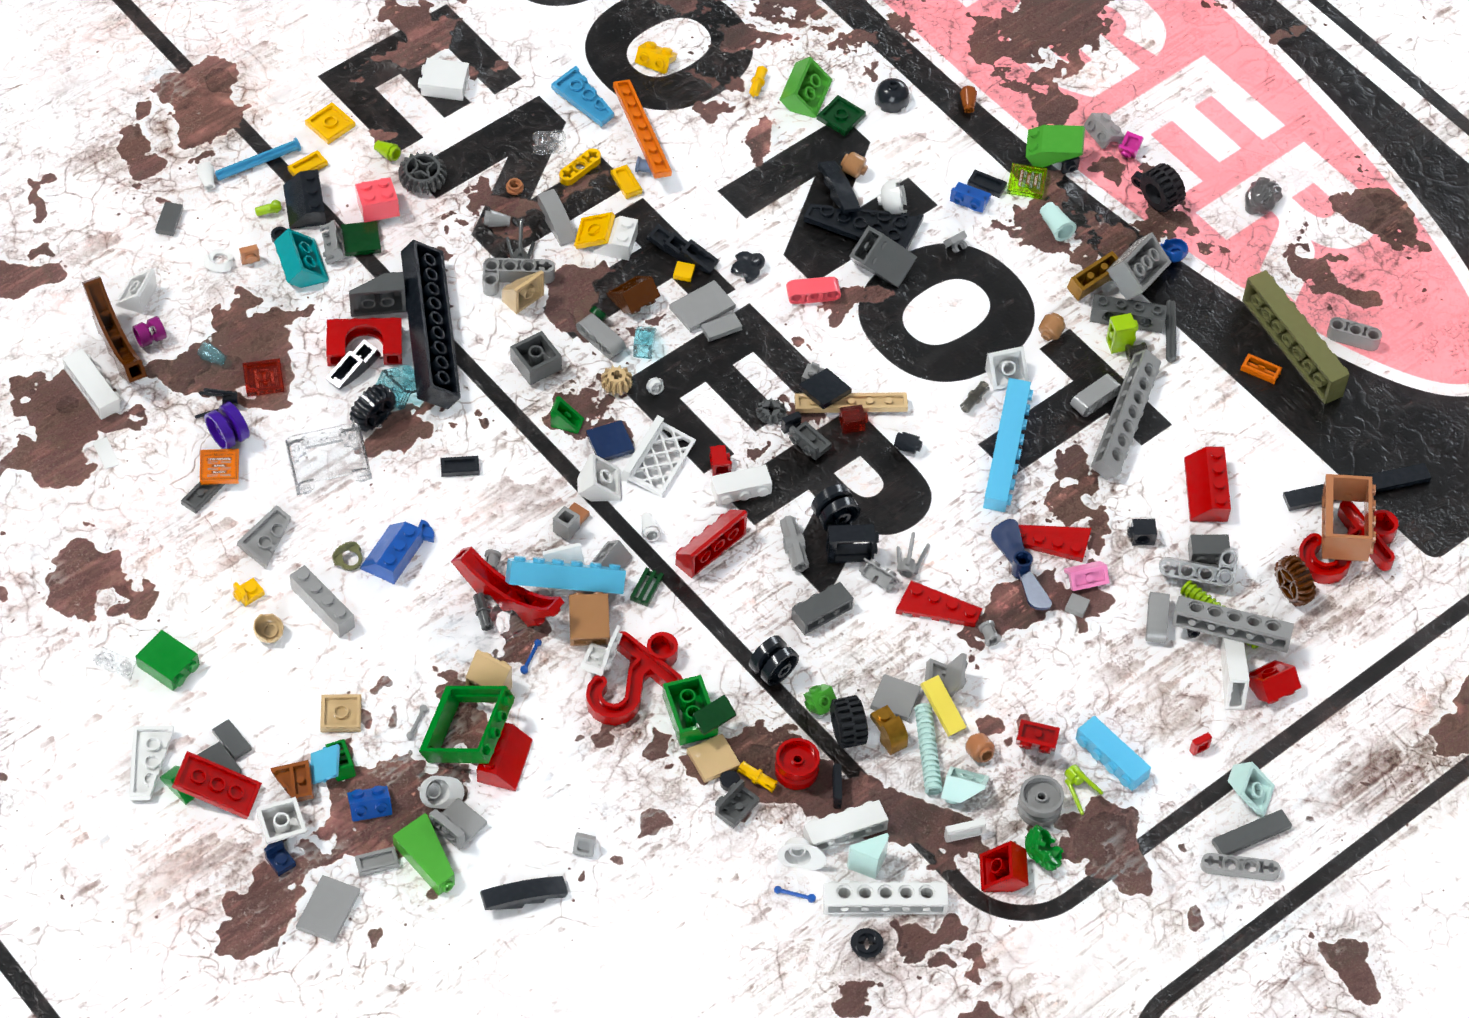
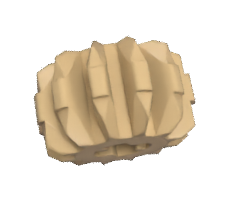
[601,365,632,397]

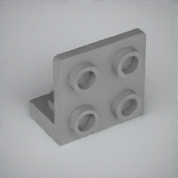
[429,798,487,850]

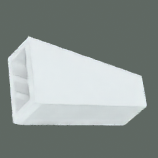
[1221,637,1250,710]

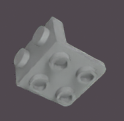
[923,653,968,697]

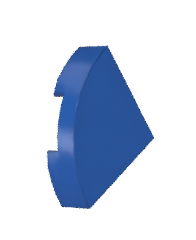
[418,519,435,543]

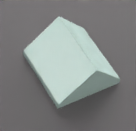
[847,833,889,879]

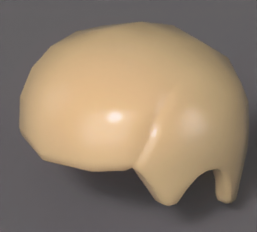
[253,613,284,643]

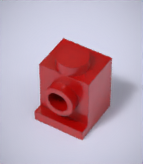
[709,445,732,476]

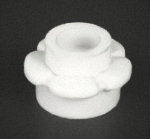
[646,377,664,395]

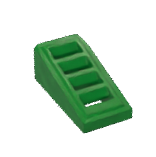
[325,739,356,782]

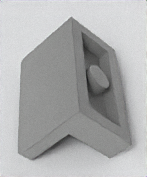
[589,540,632,569]

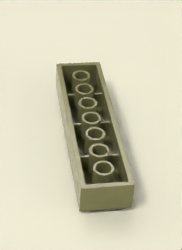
[1242,270,1350,404]

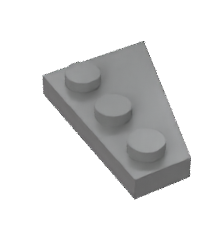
[237,505,291,569]

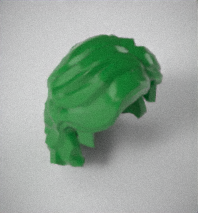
[1025,825,1064,871]

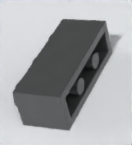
[791,582,854,635]

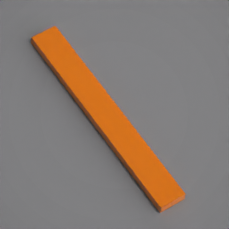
[613,80,672,179]

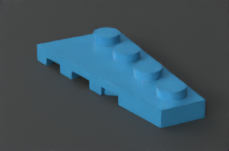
[551,66,614,127]

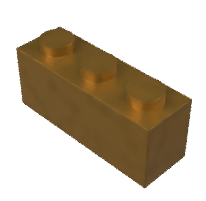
[1067,251,1118,301]

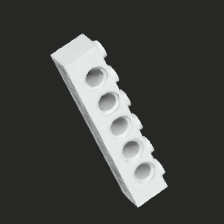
[823,881,948,914]

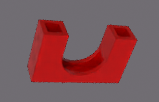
[326,317,402,366]

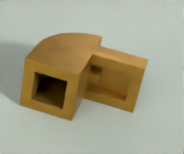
[870,705,908,755]

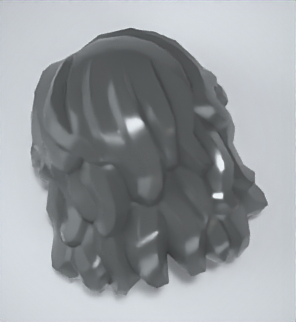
[1245,177,1283,214]

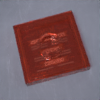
[242,358,285,397]

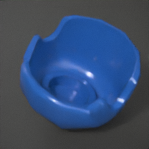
[1160,238,1189,263]

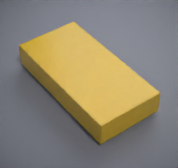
[287,150,328,177]
[611,164,642,199]

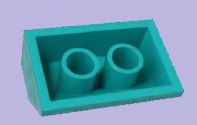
[274,229,329,288]

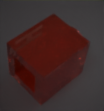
[839,405,868,433]

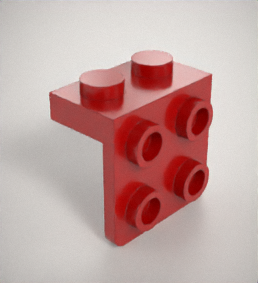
[1016,719,1060,754]

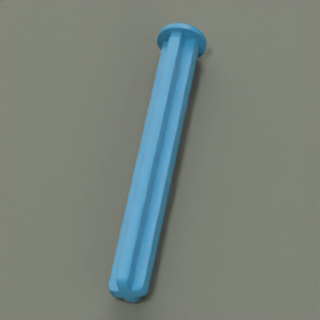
[215,137,301,180]

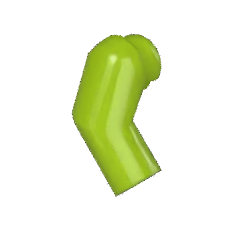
[255,200,282,216]

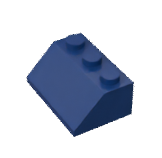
[360,521,423,584]

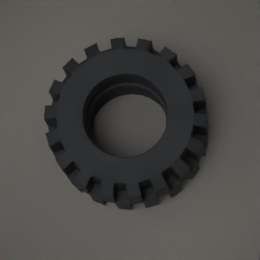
[1140,163,1186,213]
[830,695,868,749]

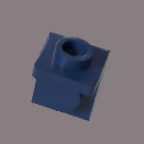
[264,840,296,877]

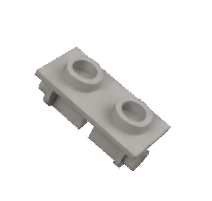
[859,558,899,591]

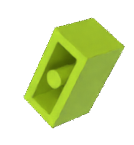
[1106,313,1138,354]

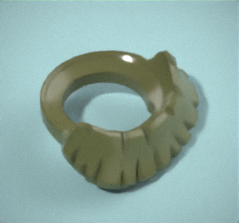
[332,541,363,571]

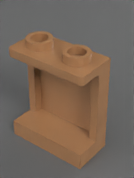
[569,592,610,646]

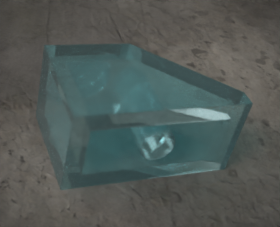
[633,326,657,359]

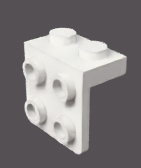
[580,625,622,676]

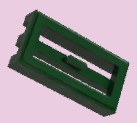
[630,567,664,607]

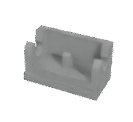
[320,220,346,265]

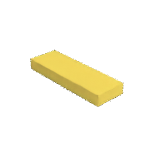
[920,675,967,737]

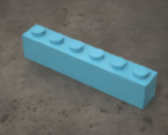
[505,556,626,594]

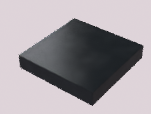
[799,368,852,409]

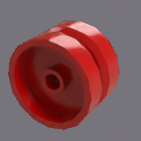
[775,738,820,790]

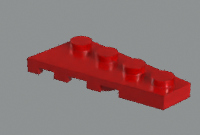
[1019,525,1091,562]
[895,580,983,627]

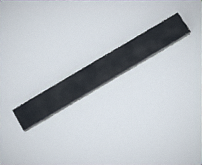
[1283,463,1431,511]

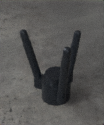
[195,388,238,419]

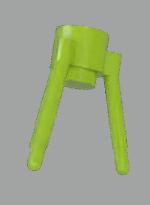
[1064,764,1103,815]

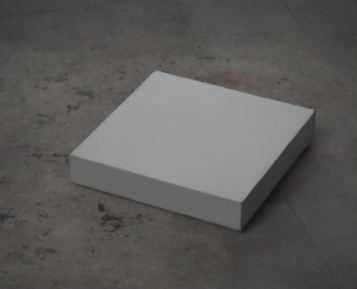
[870,674,921,722]

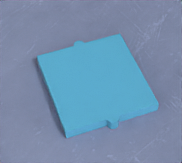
[310,744,340,785]

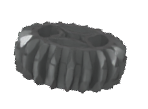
[398,151,447,196]

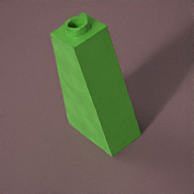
[393,813,455,896]

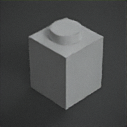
[553,506,580,541]

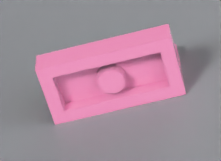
[1064,561,1110,591]

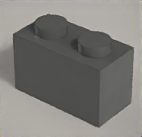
[1188,534,1231,565]

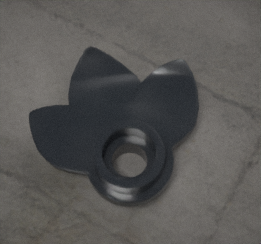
[731,251,765,283]

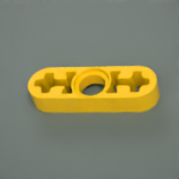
[559,148,601,186]

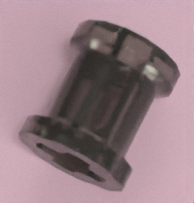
[1125,342,1147,361]

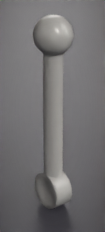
[406,705,428,740]

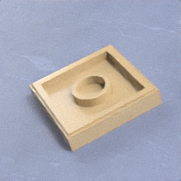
[320,694,362,732]
[687,734,740,783]

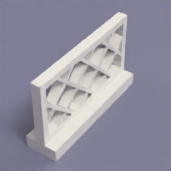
[620,415,696,497]

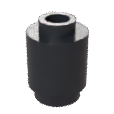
[894,432,923,454]

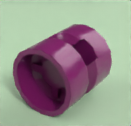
[132,316,167,348]

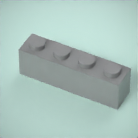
[289,565,355,638]

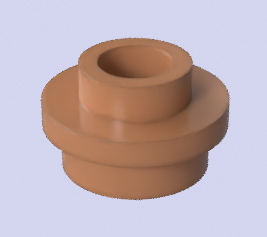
[506,178,524,195]

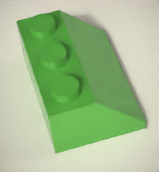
[779,57,832,118]

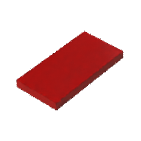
[171,751,262,820]

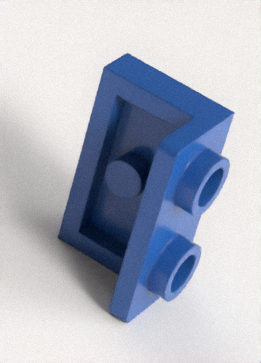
[347,786,392,822]

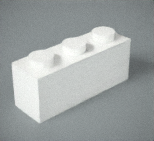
[710,465,772,506]

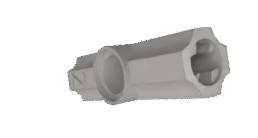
[780,515,809,572]

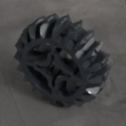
[349,384,396,432]

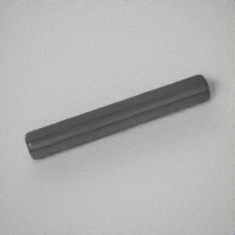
[1166,300,1177,362]

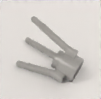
[896,532,930,578]

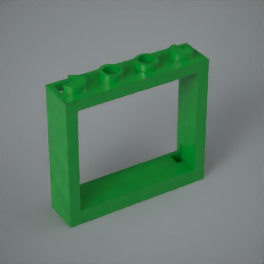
[419,686,515,764]

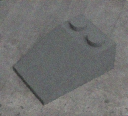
[349,272,406,317]

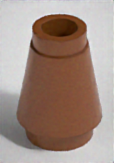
[960,86,977,113]

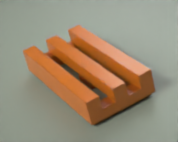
[1240,353,1282,384]

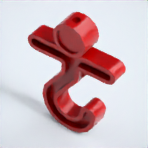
[1297,501,1399,584]
[586,631,683,726]

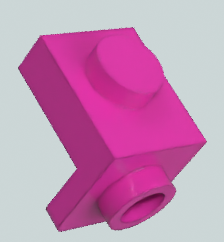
[1118,131,1144,158]

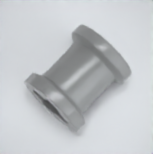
[484,549,502,571]
[978,620,1002,646]

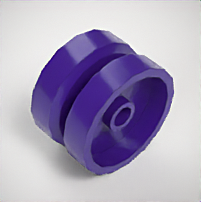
[204,402,250,449]

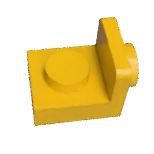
[232,578,265,607]

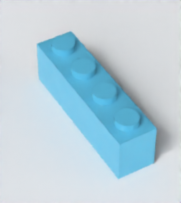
[1075,715,1151,791]

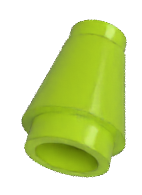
[374,140,401,161]

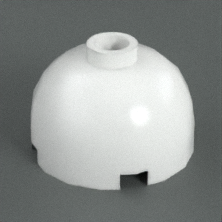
[877,178,907,215]

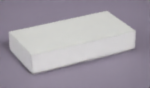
[944,818,986,843]

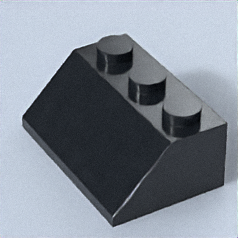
[283,169,326,229]

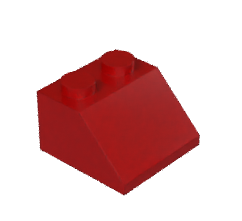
[1248,660,1302,704]
[979,841,1029,892]

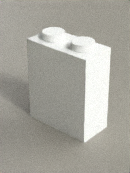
[418,58,469,101]

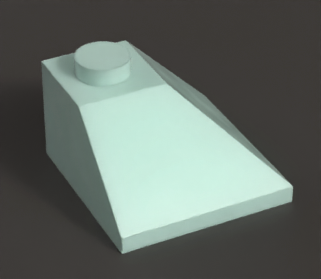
[1228,762,1275,818]
[941,766,989,804]

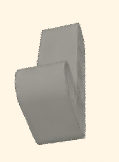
[482,258,555,296]
[1159,548,1238,586]

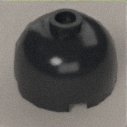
[874,78,910,113]

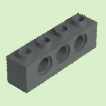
[1090,294,1167,333]

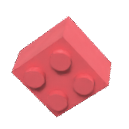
[355,177,400,223]

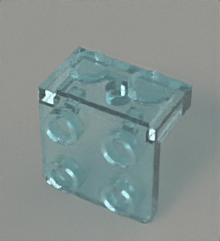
[376,365,416,410]

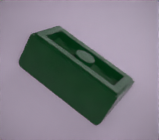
[692,695,737,736]

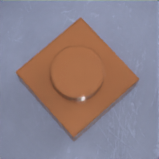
[239,244,260,265]

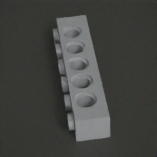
[1172,596,1294,653]

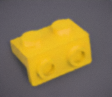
[635,41,677,74]

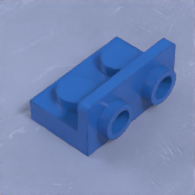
[950,182,991,213]

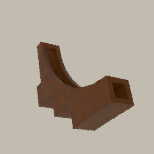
[82,276,147,383]

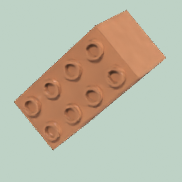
[1321,474,1376,562]

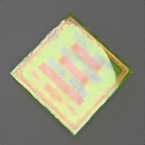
[1007,163,1047,199]

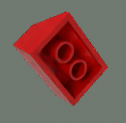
[476,722,533,791]

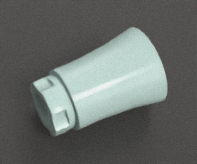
[1040,202,1077,241]

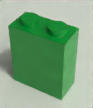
[135,630,200,691]

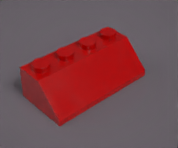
[1184,446,1231,522]
[675,509,747,578]

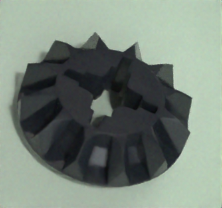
[850,928,884,960]

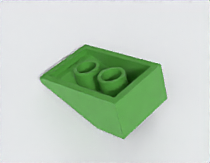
[1025,125,1085,169]

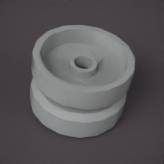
[1017,775,1064,827]

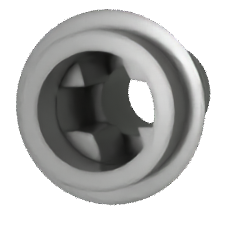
[483,209,511,227]

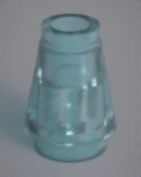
[197,342,227,366]

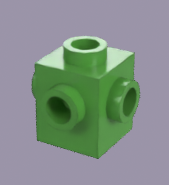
[803,684,837,715]

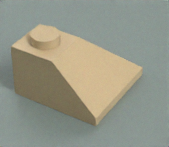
[502,270,544,314]

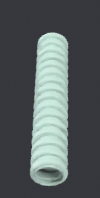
[914,703,943,795]

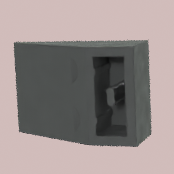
[849,225,918,288]

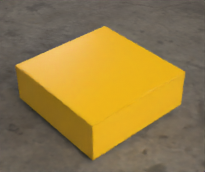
[673,261,695,282]

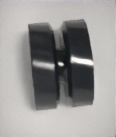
[811,484,861,531]
[749,635,799,686]

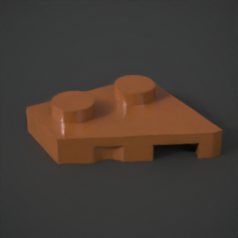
[270,760,314,802]

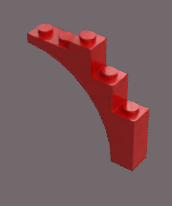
[450,546,565,627]

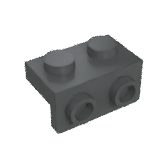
[789,421,832,460]
[715,779,760,829]

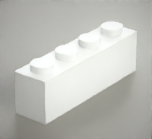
[62,348,122,420]
[803,800,888,851]

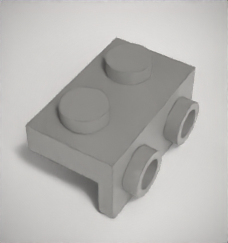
[1083,112,1125,149]

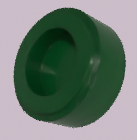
[589,306,607,322]

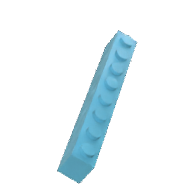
[983,378,1033,512]

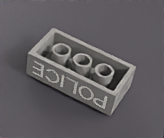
[1107,232,1172,300]

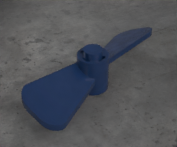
[991,519,1052,610]

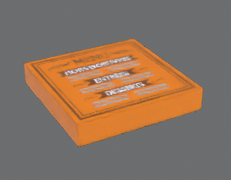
[200,449,239,485]

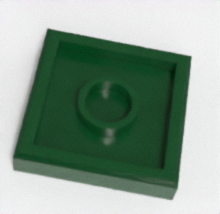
[817,95,866,136]
[341,221,381,256]

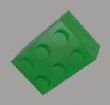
[662,675,718,746]

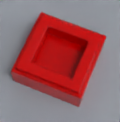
[1189,732,1212,755]

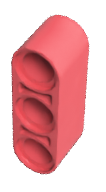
[786,277,841,304]

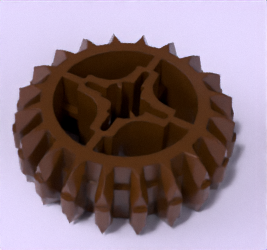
[1274,555,1316,607]

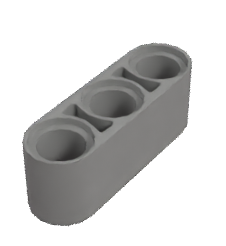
[576,313,626,359]
[1327,317,1382,351]
[1070,374,1121,417]
[1145,592,1170,643]

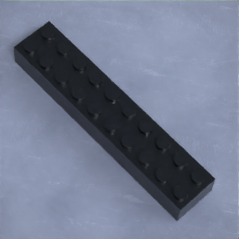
[401,239,461,410]

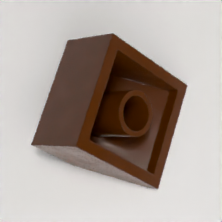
[606,276,661,315]

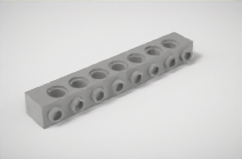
[1091,349,1161,480]

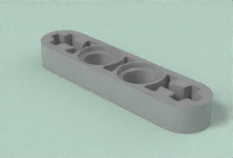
[1200,853,1281,881]

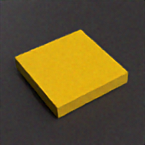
[305,102,356,145]
[574,212,615,249]

